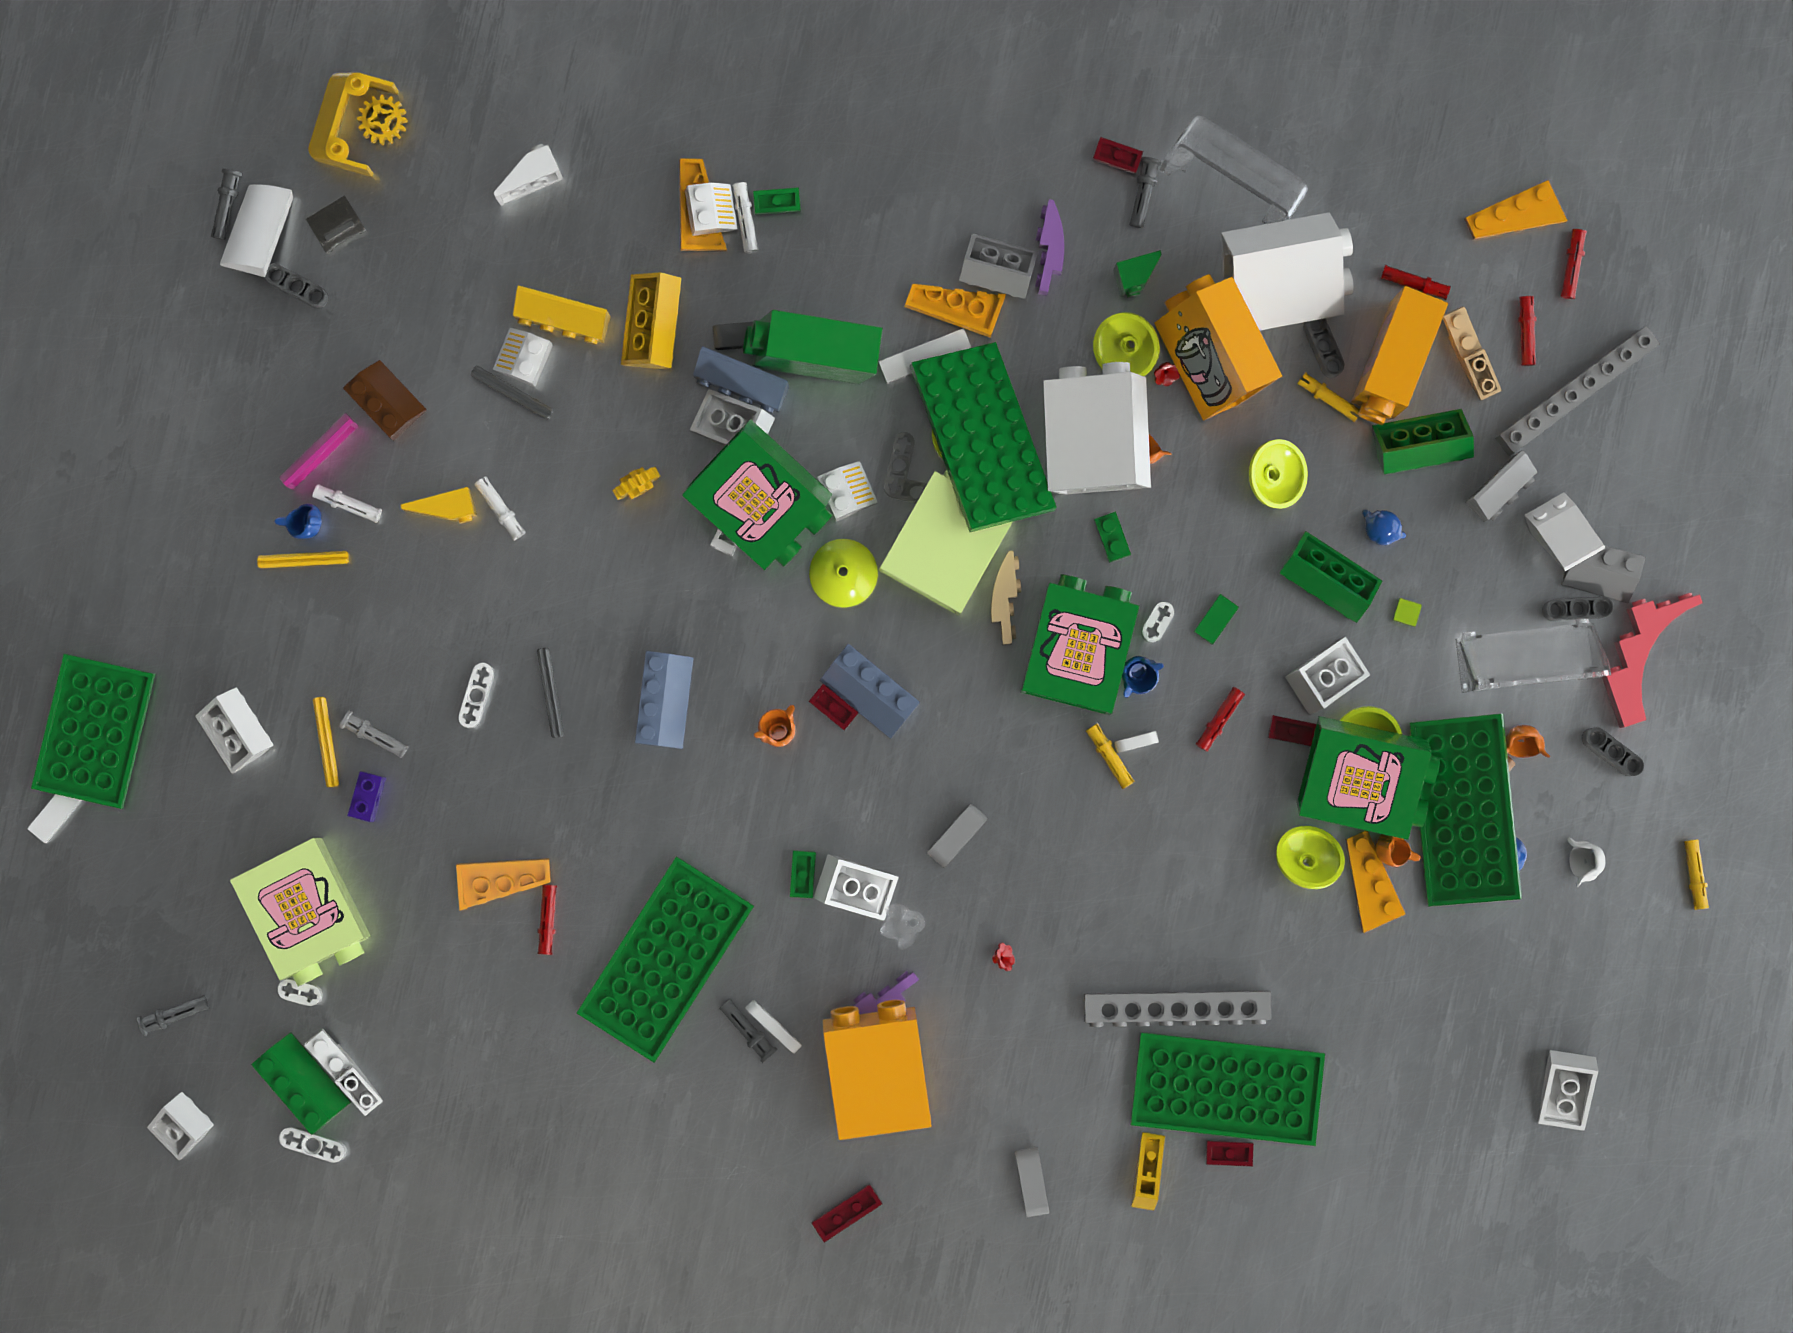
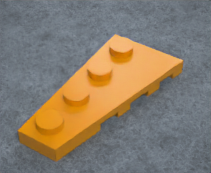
[679,158,727,251]
[1464,180,1567,239]
[904,284,1006,338]
[1345,830,1405,933]
[456,858,551,911]

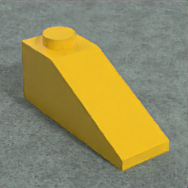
[400,487,477,524]
[1131,1132,1165,1211]

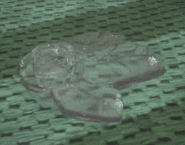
[880,904,925,950]

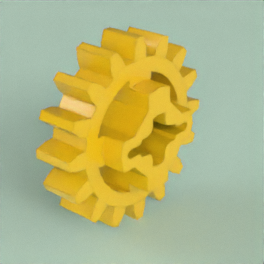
[357,94,408,146]
[612,467,661,500]

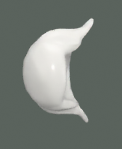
[1568,837,1605,887]

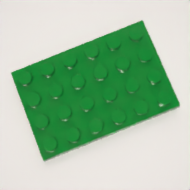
[31,654,156,809]

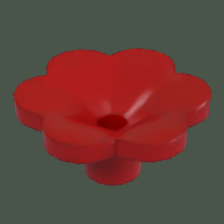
[1154,362,1180,386]
[992,943,1015,971]

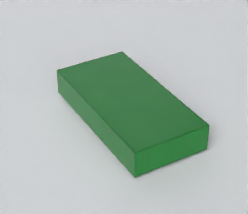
[1194,594,1239,645]

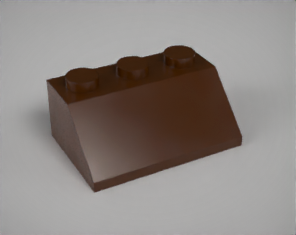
[343,360,427,441]

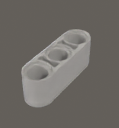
[927,803,988,868]
[1015,1147,1049,1218]

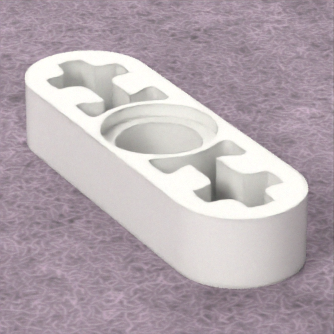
[459,663,494,728]
[746,999,802,1054]
[279,1127,346,1163]

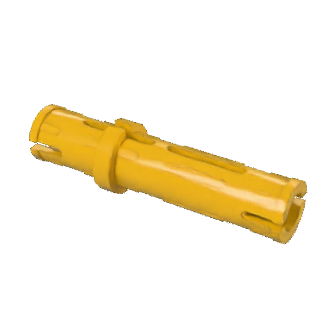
[1297,372,1360,422]
[1086,723,1135,789]
[1683,839,1709,910]

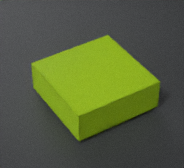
[1393,598,1422,627]

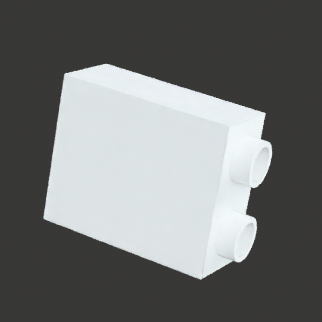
[1221,212,1354,330]
[1043,362,1151,495]

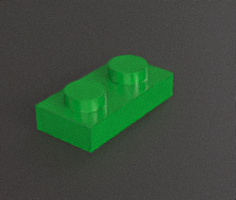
[753,187,801,215]
[1094,512,1131,563]
[790,851,816,898]

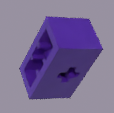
[347,771,386,822]

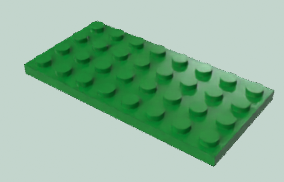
[910,342,1057,533]
[1410,713,1522,907]
[577,856,754,1063]
[1130,1032,1325,1146]

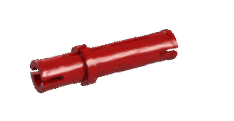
[1561,229,1587,299]
[1381,264,1451,300]
[1518,296,1537,366]
[1195,687,1245,752]
[537,885,557,955]

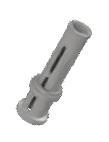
[339,710,409,759]

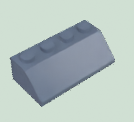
[693,346,789,414]
[820,644,920,739]
[635,651,694,749]

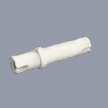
[732,182,759,253]
[474,476,526,541]
[312,484,382,523]

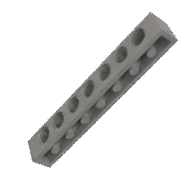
[1495,326,1660,456]
[1084,991,1271,1027]

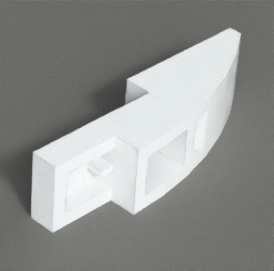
[304,1028,383,1116]

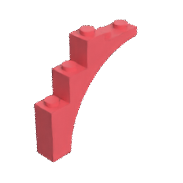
[1601,592,1703,728]

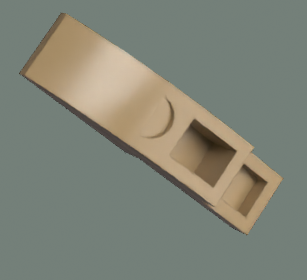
[1443,306,1502,400]
[991,551,1021,645]

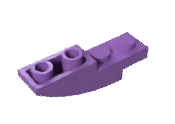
[1035,199,1064,296]
[844,971,919,1014]

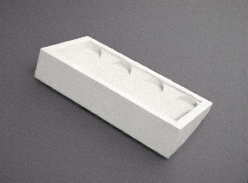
[220,184,293,277]

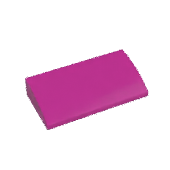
[279,413,359,490]

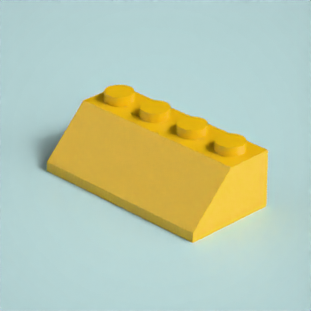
[621,272,681,369]
[513,285,611,345]

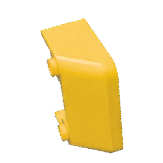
[308,72,399,177]

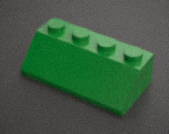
[1372,409,1474,474]
[1280,531,1382,623]
[251,1032,351,1135]

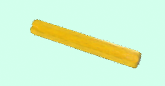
[257,551,349,568]
[313,697,339,788]

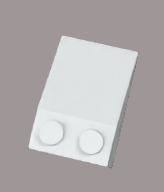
[494,144,563,206]
[690,389,775,446]
[1525,492,1605,571]
[1285,637,1370,715]
[813,854,898,921]
[1538,1050,1598,1131]

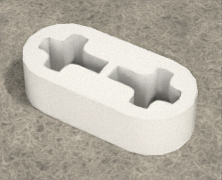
[1141,602,1174,643]
[1114,731,1159,753]
[278,979,323,1006]

